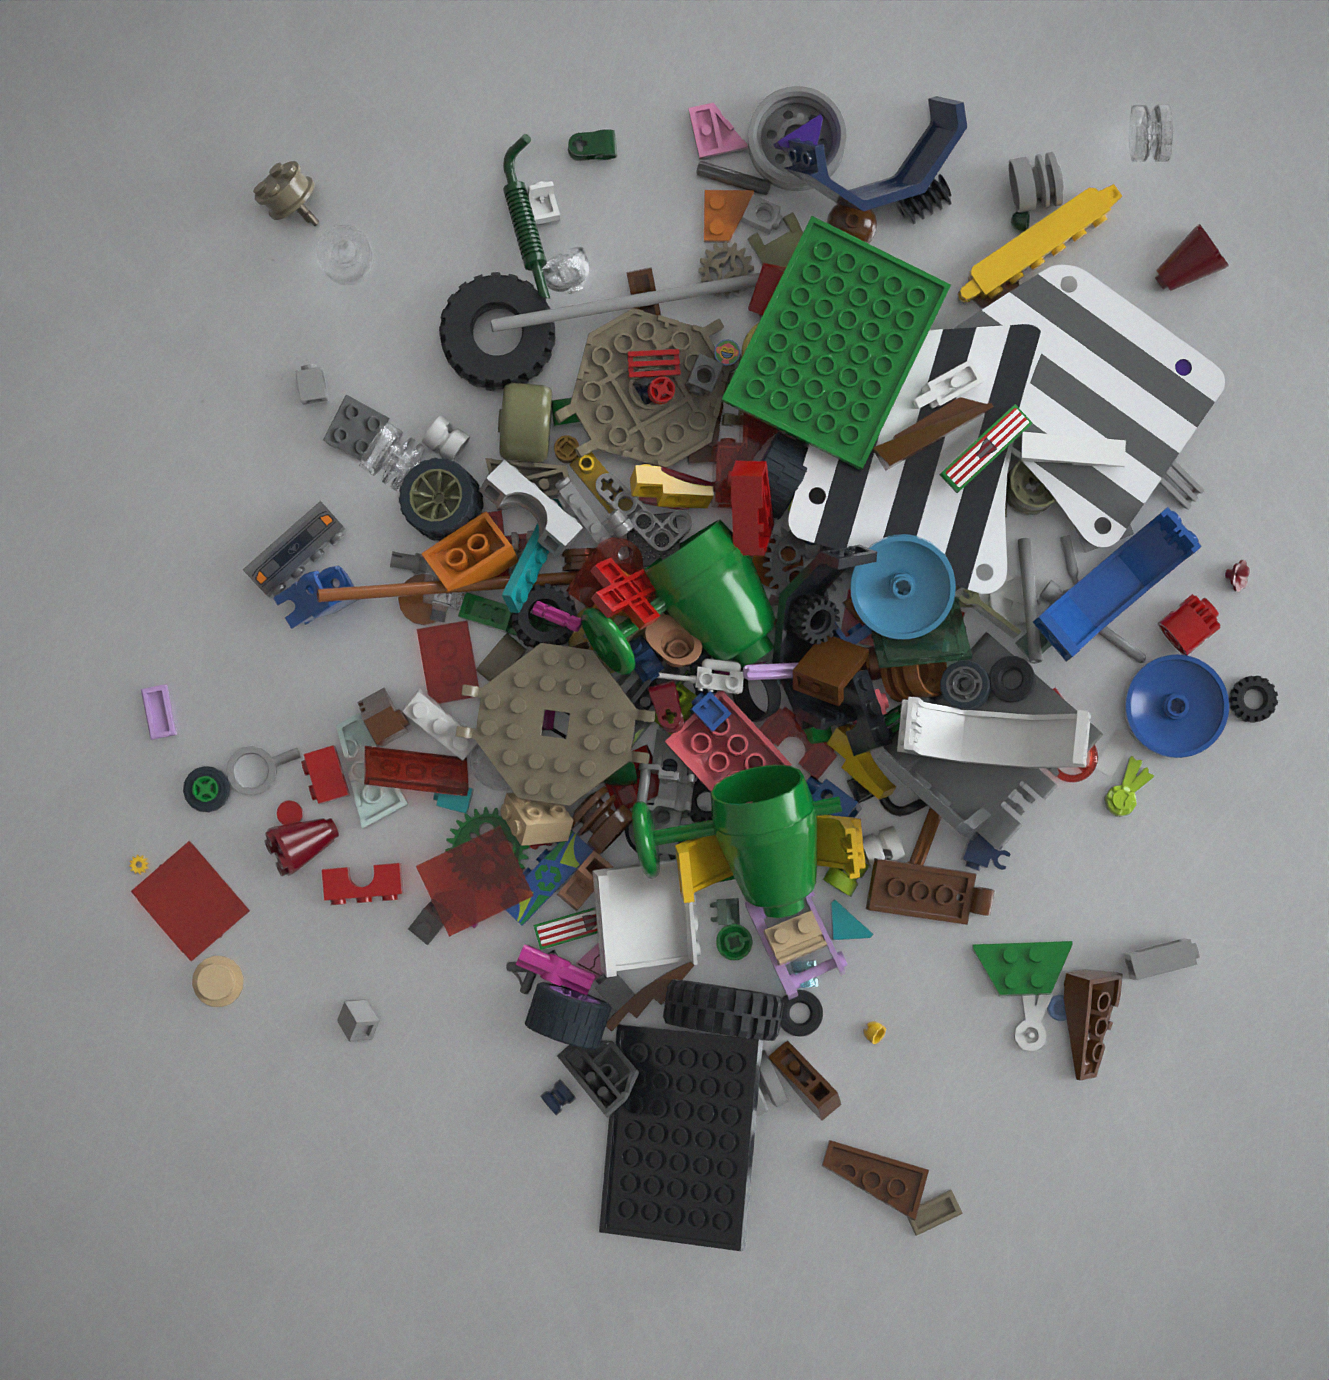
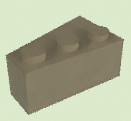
[485,458,569,511]

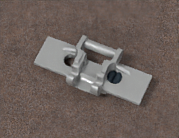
[636,729,696,856]

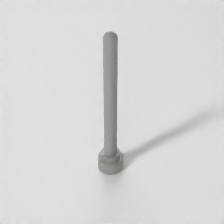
[1039,580,1146,663]

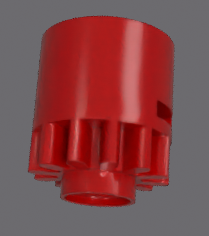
[1158,594,1221,656]

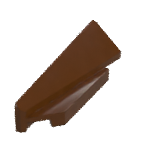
[872,397,994,471]

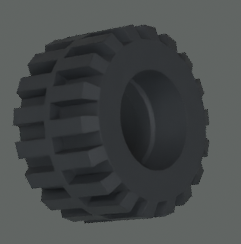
[512,583,577,649]

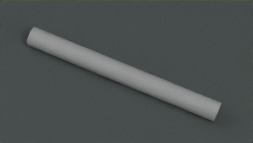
[1018,538,1042,664]

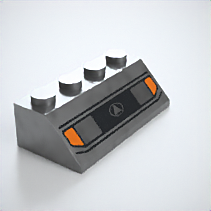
[243,501,345,597]

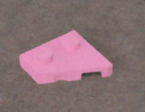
[688,103,748,159]

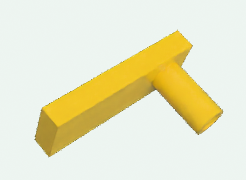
[569,452,633,514]

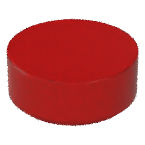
[277,800,303,825]

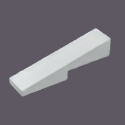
[1021,432,1126,467]

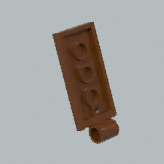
[866,858,995,925]

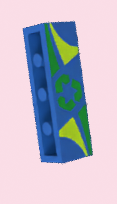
[500,830,594,926]

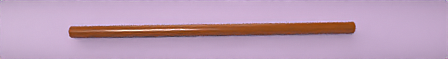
[317,568,623,602]

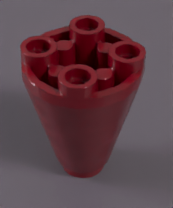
[264,818,339,876]

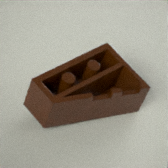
[357,687,410,747]

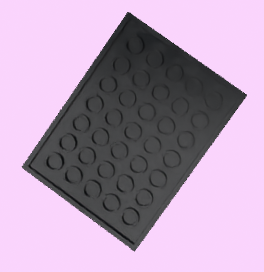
[599,1024,763,1251]

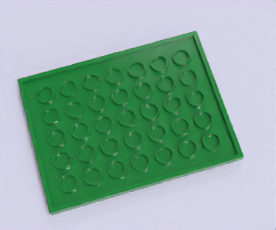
[721,216,951,470]

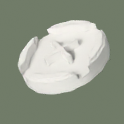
[989,575,1041,626]

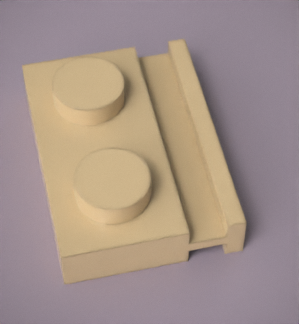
[763,910,827,966]

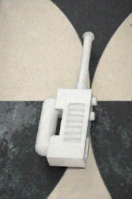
[657,659,744,694]

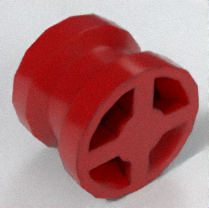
[647,377,675,405]

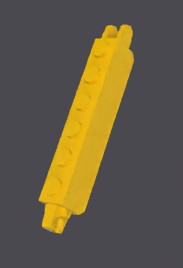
[957,184,1122,304]

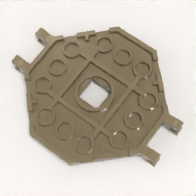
[554,308,742,468]
[455,643,656,806]

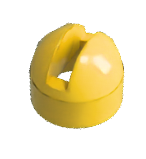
[863,1021,886,1044]

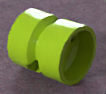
[822,863,869,897]

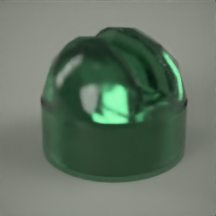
[1010,211,1030,231]

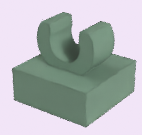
[710,898,740,925]

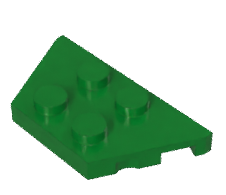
[972,941,1073,997]

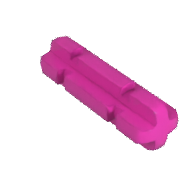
[532,601,582,632]

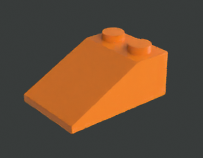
[421,511,519,591]

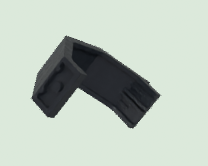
[772,544,878,730]

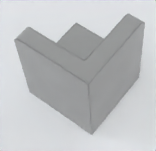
[337,1000,379,1042]

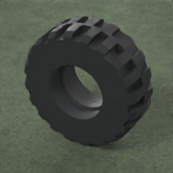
[439,272,556,391]
[663,979,784,1041]

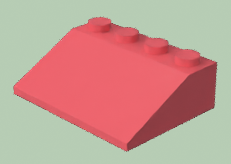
[664,691,792,803]

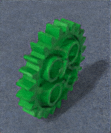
[445,807,530,891]

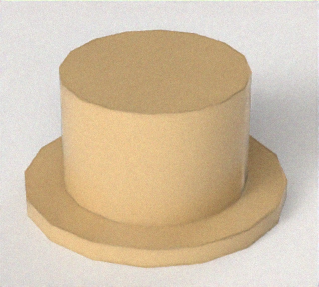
[192,956,244,1007]

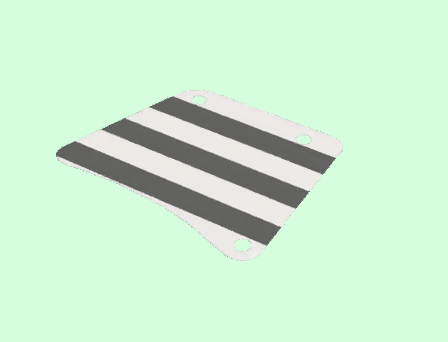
[953,265,1225,547]

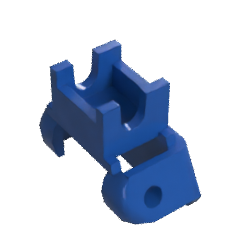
[273,565,360,629]

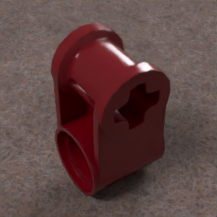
[648,680,684,733]

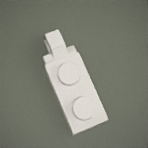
[912,359,984,409]

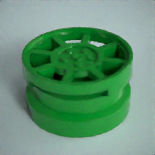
[716,924,753,960]

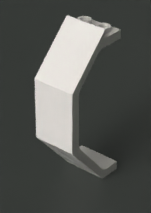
[897,697,1091,768]

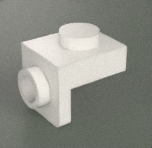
[528,181,560,225]

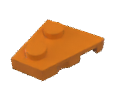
[704,190,754,243]

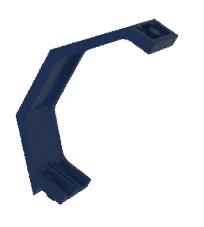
[784,96,967,211]

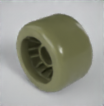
[498,383,552,462]

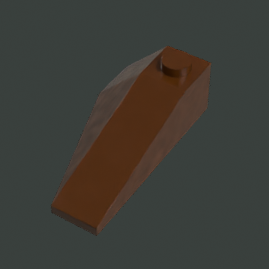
[1063,970,1123,1081]

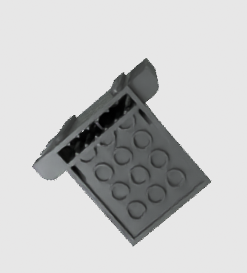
[877,632,1103,851]

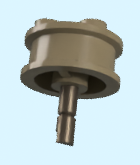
[253,161,319,226]

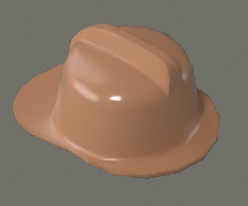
[645,615,702,667]

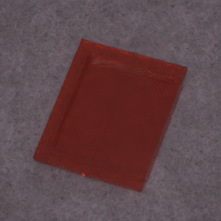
[416,826,534,937]
[131,841,250,962]

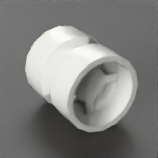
[422,416,470,461]
[863,826,905,869]

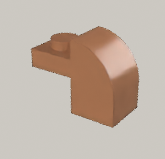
[557,850,614,912]

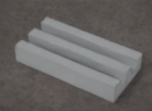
[1159,460,1204,510]

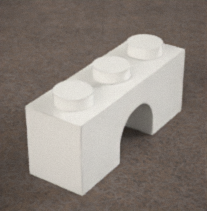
[402,688,477,760]

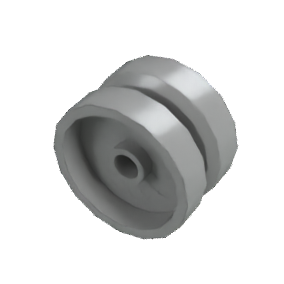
[756,1050,789,1117]

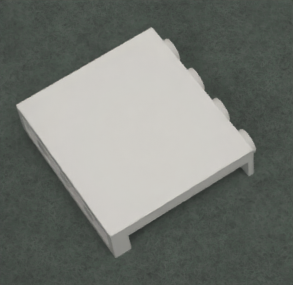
[593,859,700,977]

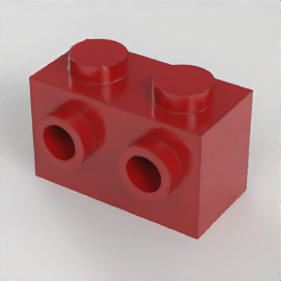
[301,745,350,804]

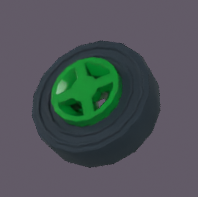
[183,766,230,812]

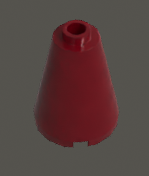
[1155,224,1229,291]

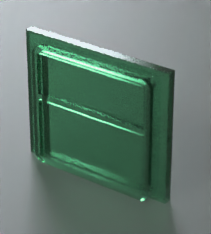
[870,596,972,668]

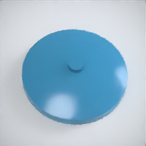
[851,534,956,639]

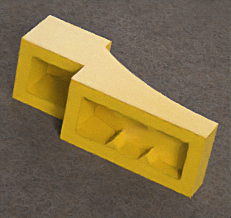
[630,464,714,509]
[827,723,896,799]

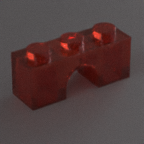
[759,706,838,779]

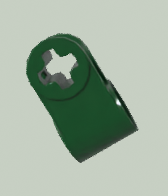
[568,129,617,161]

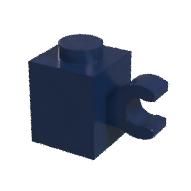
[629,635,665,683]
[961,835,1011,871]

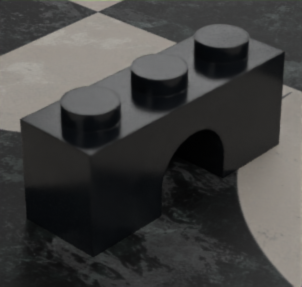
[837,670,892,756]

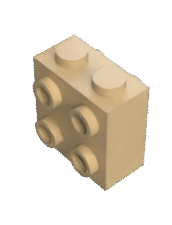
[501,792,574,846]

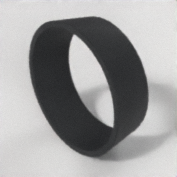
[732,667,781,722]

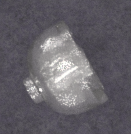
[542,246,590,294]

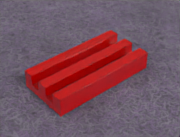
[627,349,681,378]

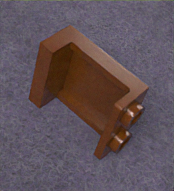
[792,636,870,706]

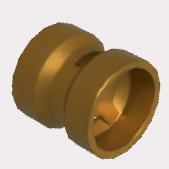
[554,435,579,464]

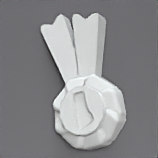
[1015,994,1053,1051]

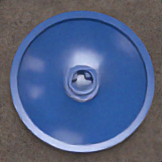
[1125,654,1229,758]

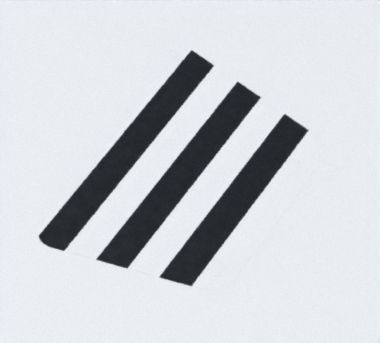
[788,324,1044,594]

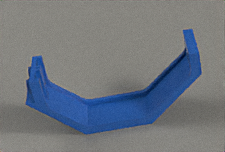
[1033,507,1201,662]

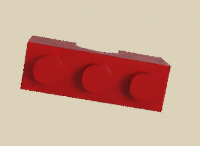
[322,863,404,905]

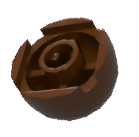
[826,204,877,244]

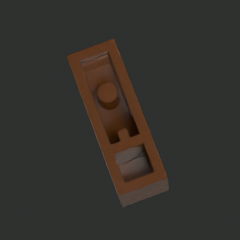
[768,1040,841,1121]

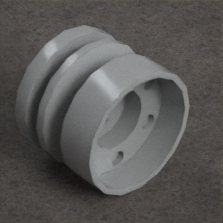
[1008,152,1064,213]

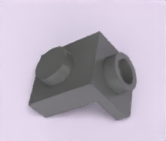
[408,899,453,945]

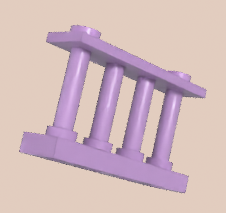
[745,891,848,1000]

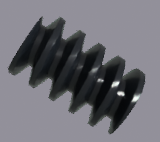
[895,174,952,225]

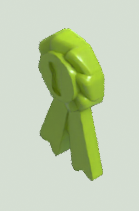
[1105,756,1154,817]

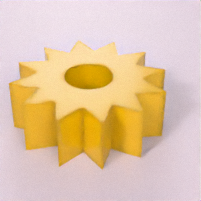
[129,854,150,875]

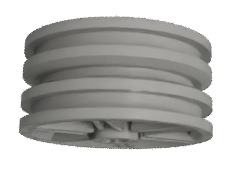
[748,86,846,191]

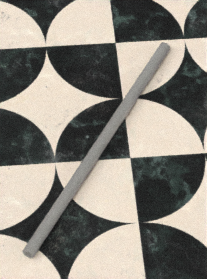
[490,273,760,332]

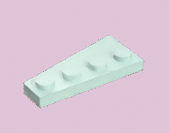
[336,713,408,829]

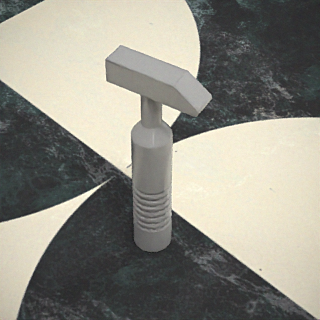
[1060,535,1079,593]

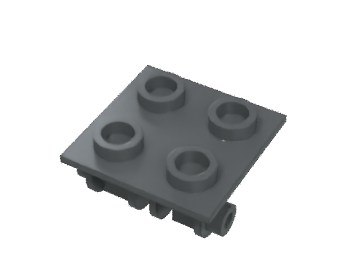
[323,395,390,464]

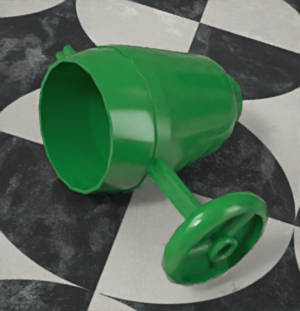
[581,519,776,675]
[632,765,842,918]

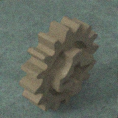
[698,241,754,298]

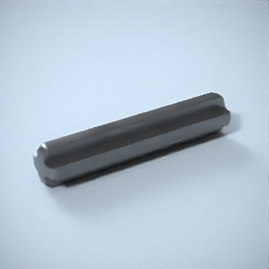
[696,161,771,195]

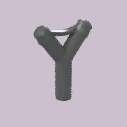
[506,950,558,994]

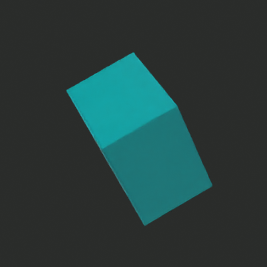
[830,899,874,940]

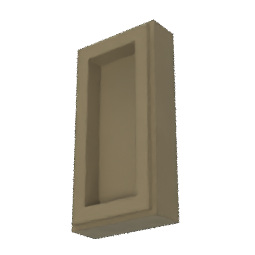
[907,1189,963,1236]

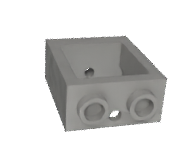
[1123,939,1200,980]

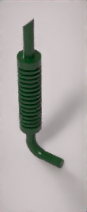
[503,134,550,299]

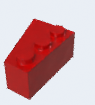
[728,461,774,556]

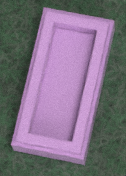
[141,684,177,740]

